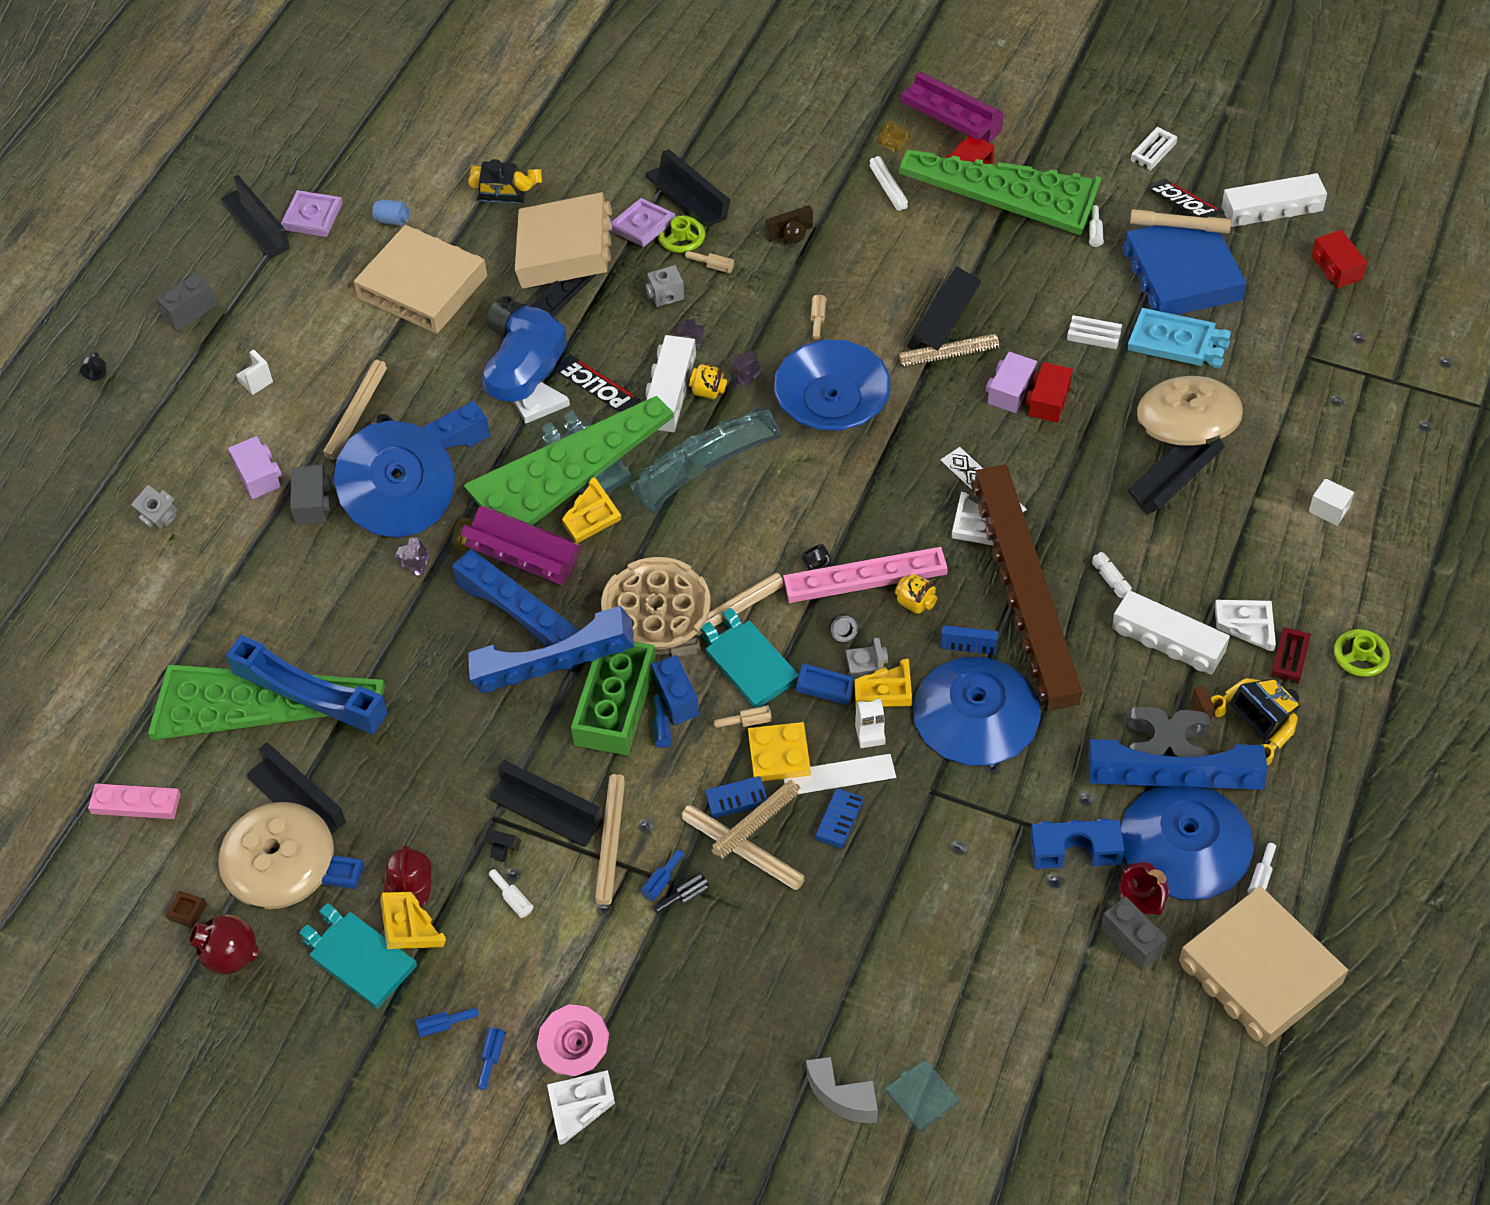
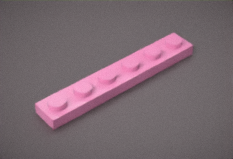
[783,547,948,603]

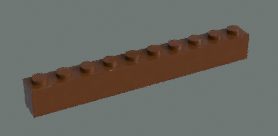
[971,464,1082,711]

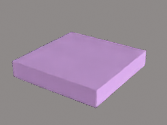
[281,190,343,237]
[611,198,675,247]

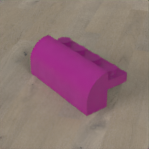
[900,72,1003,143]
[460,506,583,585]

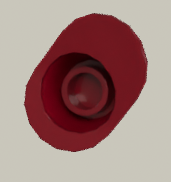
[384,845,432,907]

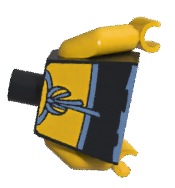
[469,159,542,204]
[1211,678,1300,765]

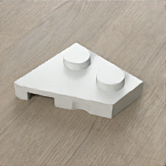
[512,382,570,424]
[952,492,994,546]
[1215,600,1276,651]

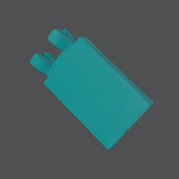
[701,607,799,708]
[299,903,417,1009]

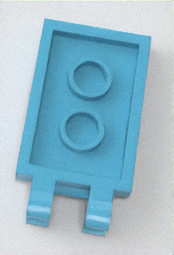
[1128,308,1231,368]

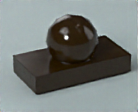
[765,205,813,243]

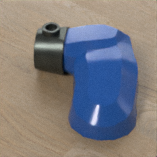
[481,295,567,402]

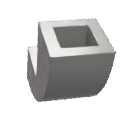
[806,1057,878,1123]

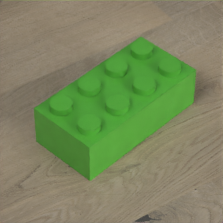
[571,641,656,756]

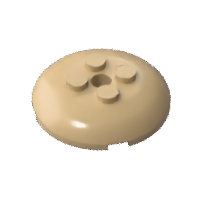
[1137,376,1243,445]
[601,557,710,651]
[218,802,334,909]

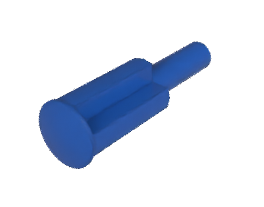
[652,695,672,748]
[640,850,684,901]
[416,1007,479,1038]
[477,1028,506,1090]

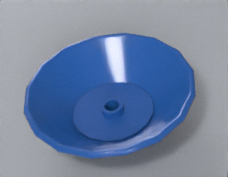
[774,340,891,431]
[334,420,455,538]
[913,657,1041,766]
[1121,786,1254,900]

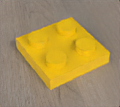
[748,722,811,781]

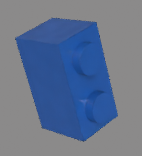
[651,655,699,725]

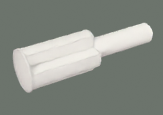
[1089,205,1104,247]
[1247,843,1276,894]
[489,869,533,918]

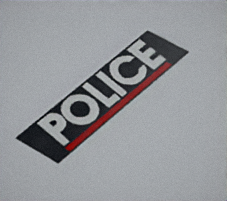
[1146,179,1224,218]
[554,354,641,412]

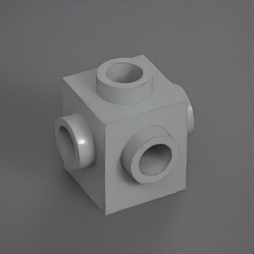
[645,265,685,307]
[131,485,178,530]

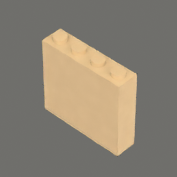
[515,192,612,289]
[354,225,487,334]
[1179,886,1348,1047]

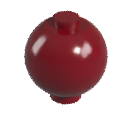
[188,914,259,975]

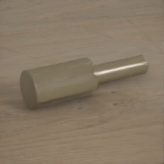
[655,637,700,657]

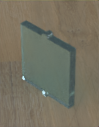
[885,1059,960,1132]

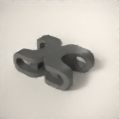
[1127,707,1210,757]

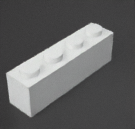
[1221,173,1327,227]
[646,335,696,432]
[1112,590,1230,675]

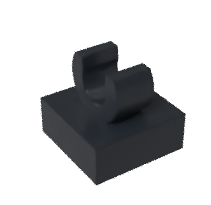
[485,829,521,862]

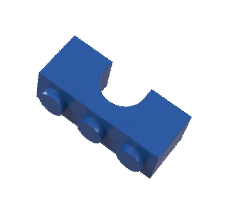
[1030,818,1124,869]

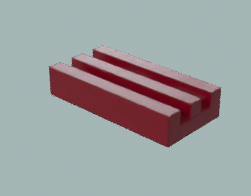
[1271,627,1311,684]

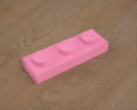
[88,784,181,819]

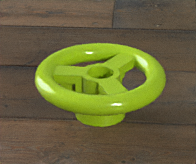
[657,216,705,253]
[1334,629,1390,677]

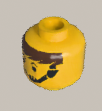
[689,364,727,400]
[895,574,937,614]

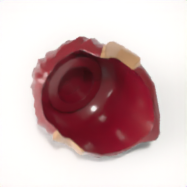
[1119,862,1169,915]

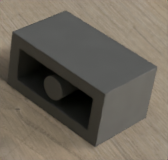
[156,273,217,331]
[290,465,332,525]
[1100,896,1168,971]

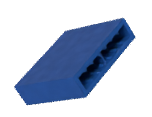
[1122,216,1247,315]

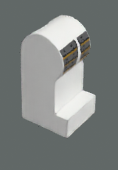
[855,698,885,748]

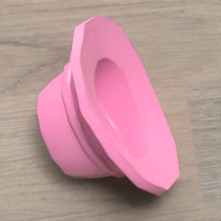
[537,1004,609,1076]

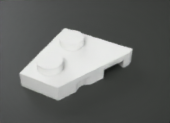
[547,1070,615,1145]

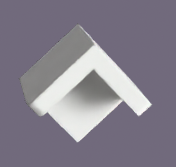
[237,349,273,395]
[1309,479,1354,526]

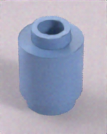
[372,199,410,226]

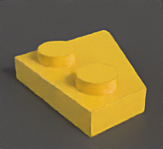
[562,477,621,543]
[855,659,912,707]
[380,892,446,949]

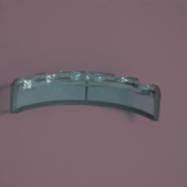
[630,408,782,514]

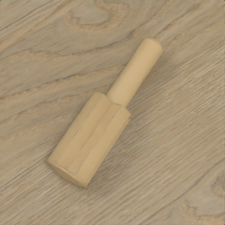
[685,251,734,273]
[811,295,827,340]
[714,705,772,728]

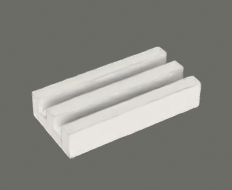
[1131,127,1177,171]
[1067,315,1122,349]

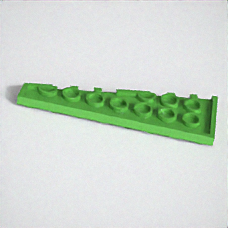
[898,150,1102,235]
[464,396,674,525]
[148,665,385,740]

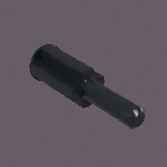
[653,872,709,914]

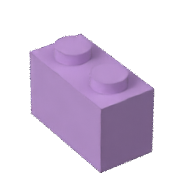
[986,352,1037,413]
[228,436,282,499]

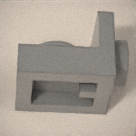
[846,638,888,678]

